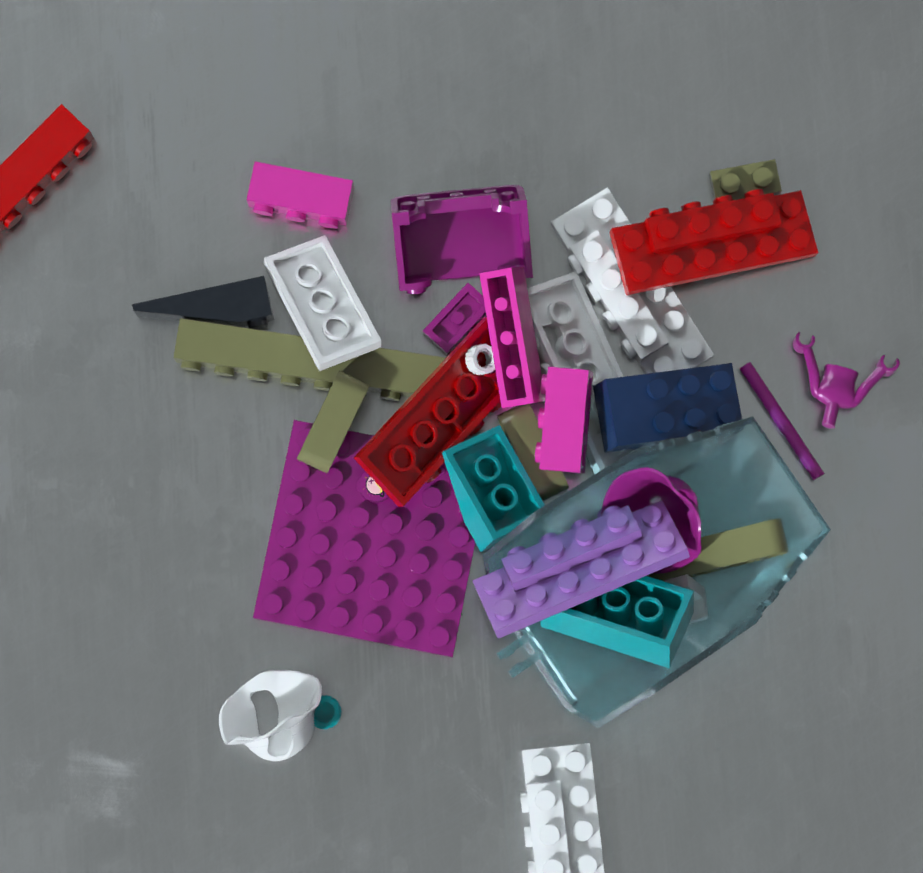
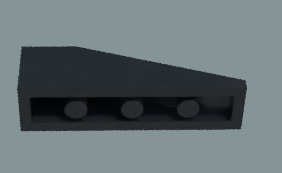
[132,276,274,330]

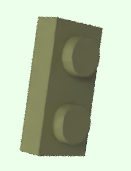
[709,159,782,200]

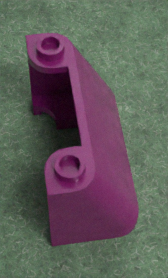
[391,185,533,294]

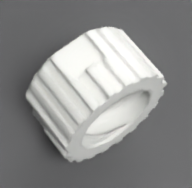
[465,343,495,375]

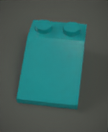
[442,425,549,552]

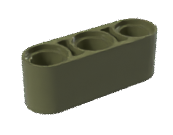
[297,371,370,474]
[497,404,569,501]

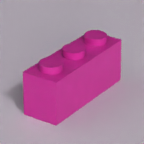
[246,161,354,229]
[535,367,593,474]

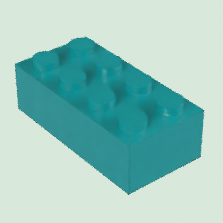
[540,576,694,668]

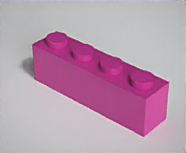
[479,267,545,408]

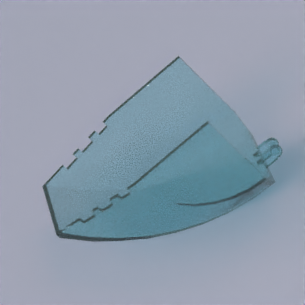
[483,416,831,728]

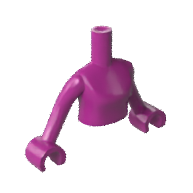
[793,332,900,429]

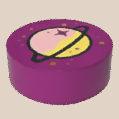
[359,472,389,503]

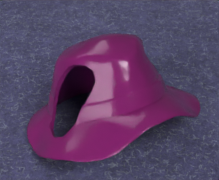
[601,467,702,574]

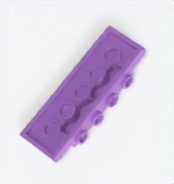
[472,500,690,639]

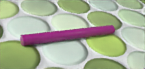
[740,362,825,481]

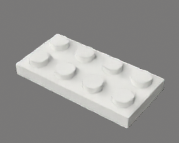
[264,235,381,371]

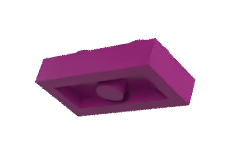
[422,283,486,355]

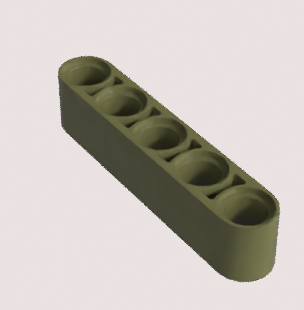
[647,518,789,582]

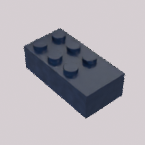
[593,363,744,453]

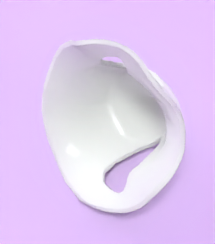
[219,670,322,761]

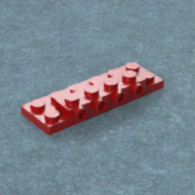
[609,189,819,295]
[354,317,501,507]

